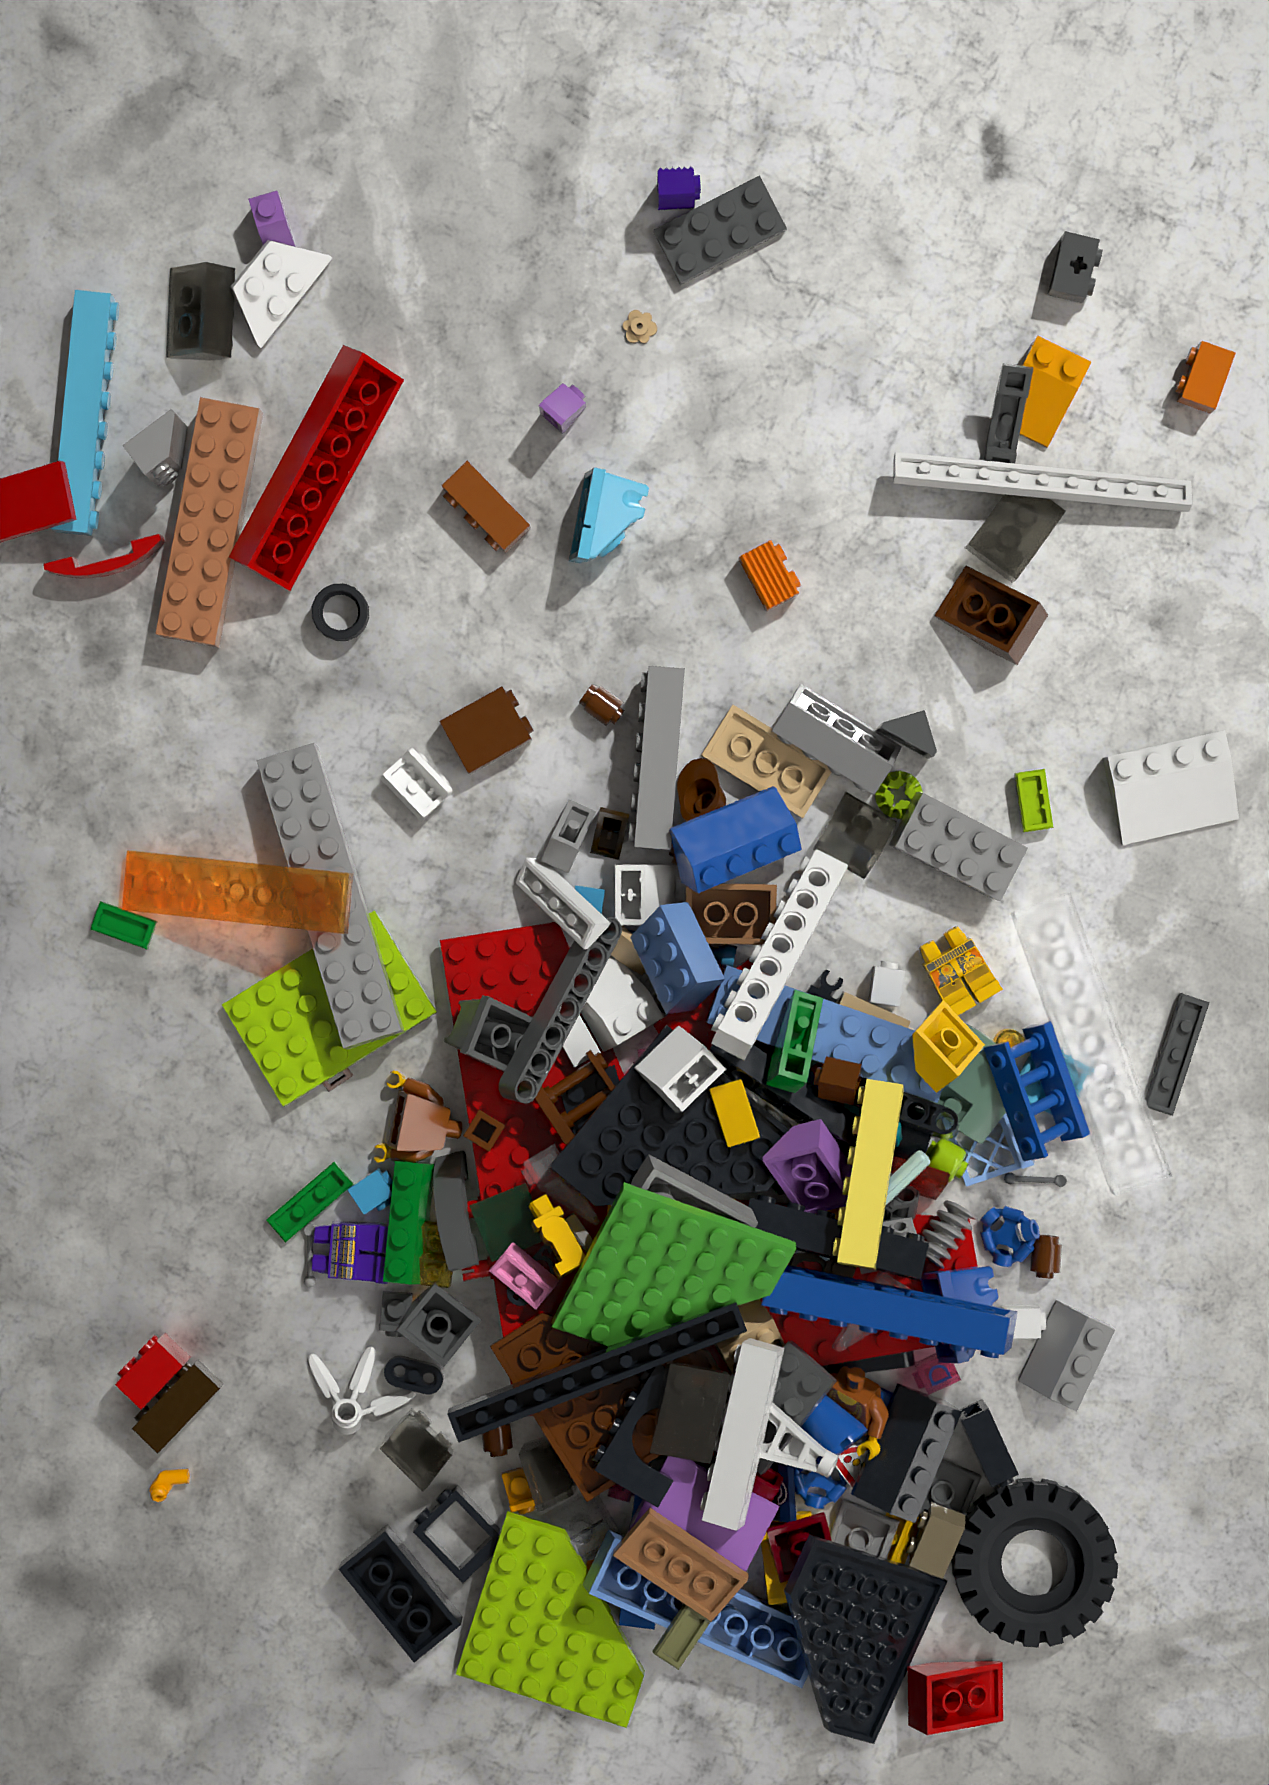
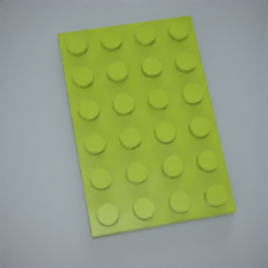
[222,910,437,1107]

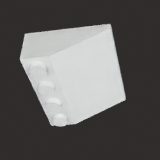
[1102,730,1239,845]

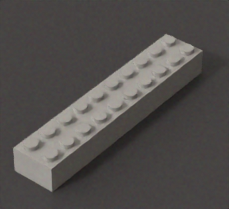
[256,743,405,1050]

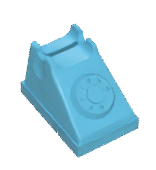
[569,467,649,563]

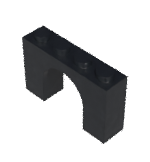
[591,1364,720,1508]

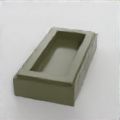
[652,1604,711,1670]

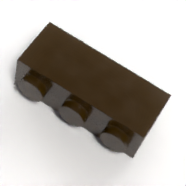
[132,1360,223,1454]

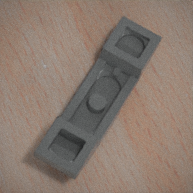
[984,363,1033,464]
[433,1150,479,1272]

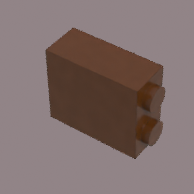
[439,686,534,774]

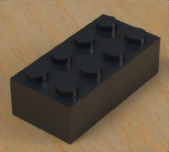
[338,1524,463,1663]

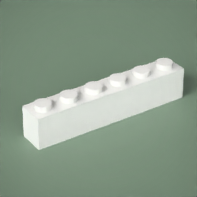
[700,1338,784,1531]

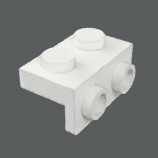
[380,747,453,821]

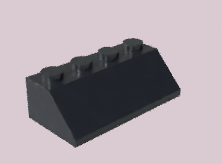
[850,1383,962,1523]

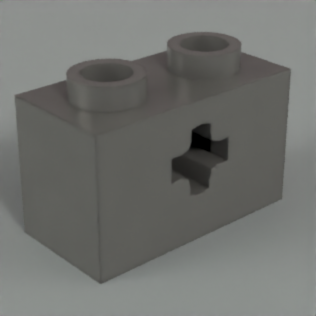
[1047,231,1103,303]

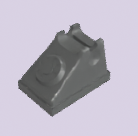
[444,995,547,1072]

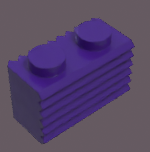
[657,166,701,210]

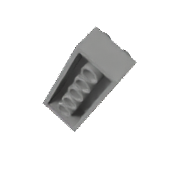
[629,666,685,851]

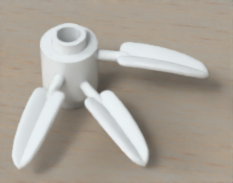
[308,1346,416,1435]

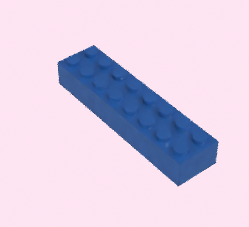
[761,1265,1018,1358]

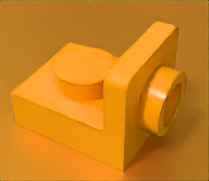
[501,1465,540,1514]

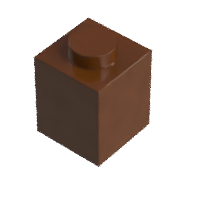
[814,1056,862,1106]
[463,1110,505,1152]

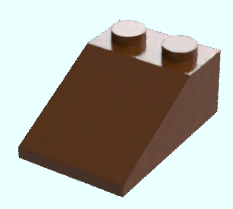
[935,565,1048,665]

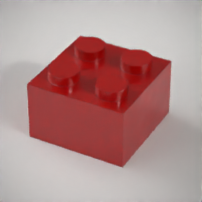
[115,1333,191,1409]

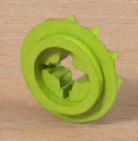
[875,771,923,819]

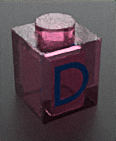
[912,1353,961,1395]

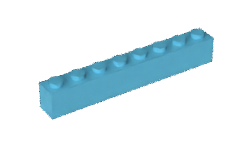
[51,290,119,536]

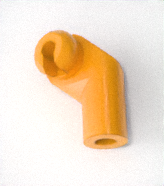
[149,1468,190,1502]

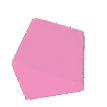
[489,1243,559,1309]

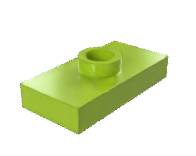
[1014,769,1054,832]

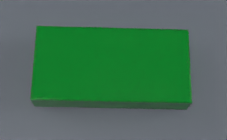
[90,901,158,949]

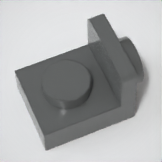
[379,1291,413,1337]

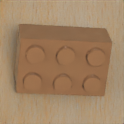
[685,884,777,945]

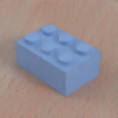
[630,902,725,1014]

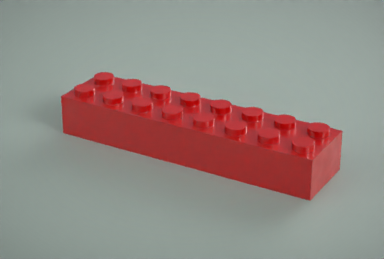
[229,345,404,591]

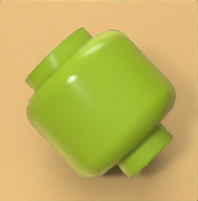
[925,1139,969,1183]

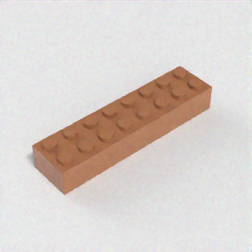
[155,397,263,648]

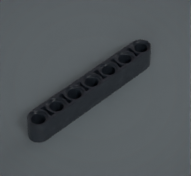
[709,1044,857,1157]

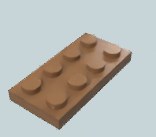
[613,1507,748,1622]

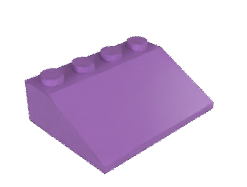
[627,1450,779,1572]

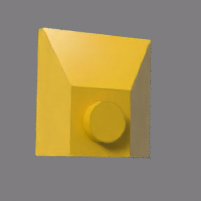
[912,1000,985,1093]

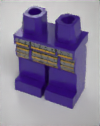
[312,1221,389,1284]

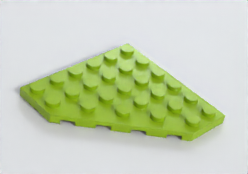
[456,1511,645,1728]

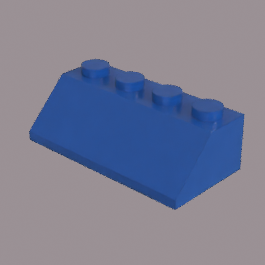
[669,786,802,893]

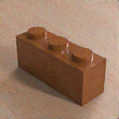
[441,461,531,553]

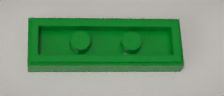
[266,1161,354,1243]

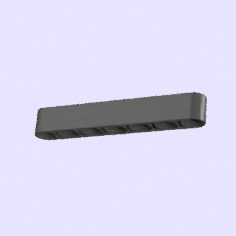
[499,916,622,1103]

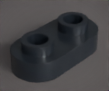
[384,1356,444,1395]

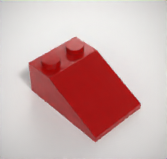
[907,1661,1003,1735]

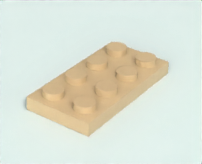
[701,705,831,819]

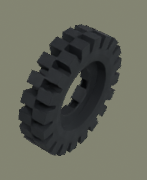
[951,1478,1118,1648]

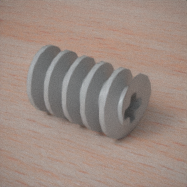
[922,1200,978,1269]

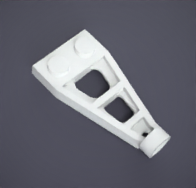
[710,1397,839,1478]

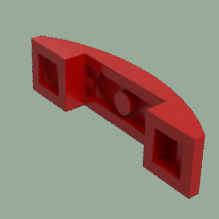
[43,534,165,579]

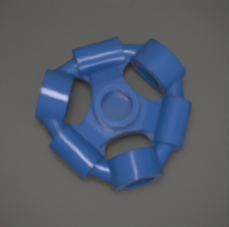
[980,1206,1040,1267]
[794,1462,847,1509]

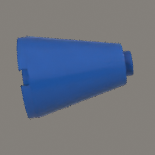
[801,1395,868,1464]

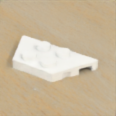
[230,240,333,348]

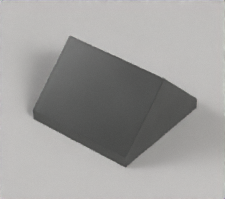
[876,710,937,759]
[396,1283,481,1367]

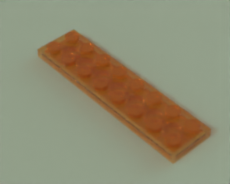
[122,850,354,934]

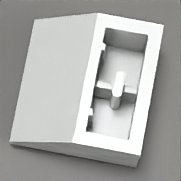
[615,865,675,925]
[634,1026,726,1113]

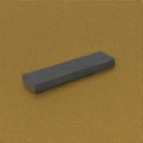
[1143,993,1210,1116]

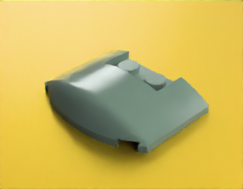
[917,1014,1025,1144]

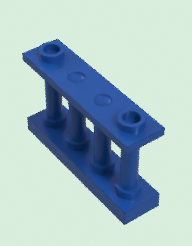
[983,1021,1090,1162]

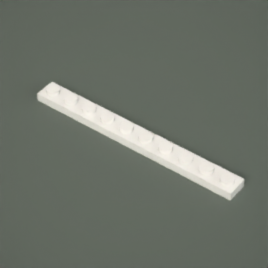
[893,452,1192,512]

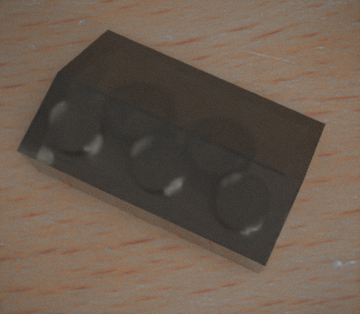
[166,262,235,360]

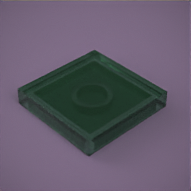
[469,1183,542,1262]

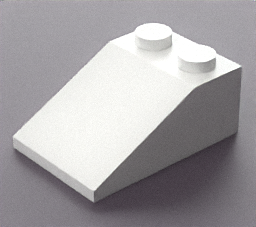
[574,956,664,1052]

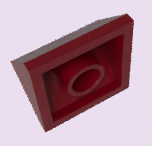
[766,1512,832,1583]

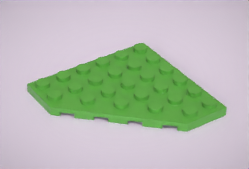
[552,1182,796,1346]

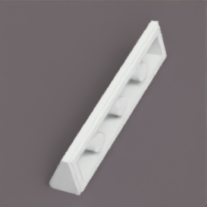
[515,858,610,949]

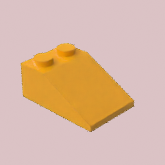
[1020,335,1091,448]

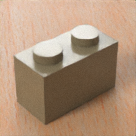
[906,1502,965,1579]

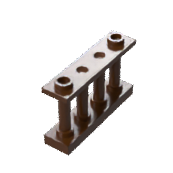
[534,1050,615,1146]

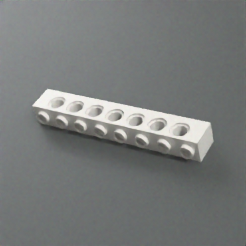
[711,849,848,1060]

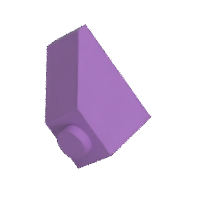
[248,190,296,247]
[539,383,586,434]

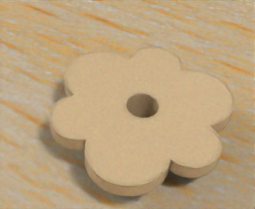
[623,310,657,344]

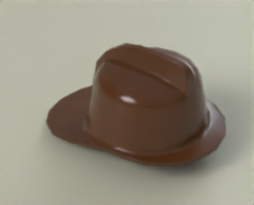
[677,758,727,821]

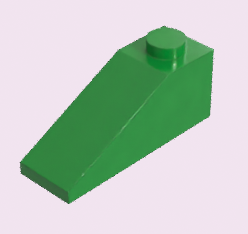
[766,990,823,1093]

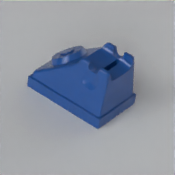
[920,1266,999,1364]

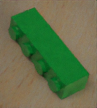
[383,1161,434,1285]

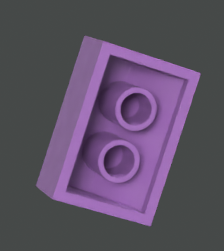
[763,1119,852,1214]

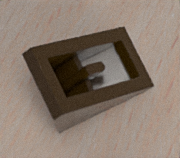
[590,807,630,860]

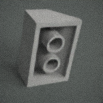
[123,409,188,486]
[1018,1300,1115,1412]

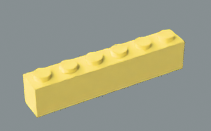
[833,1079,904,1270]

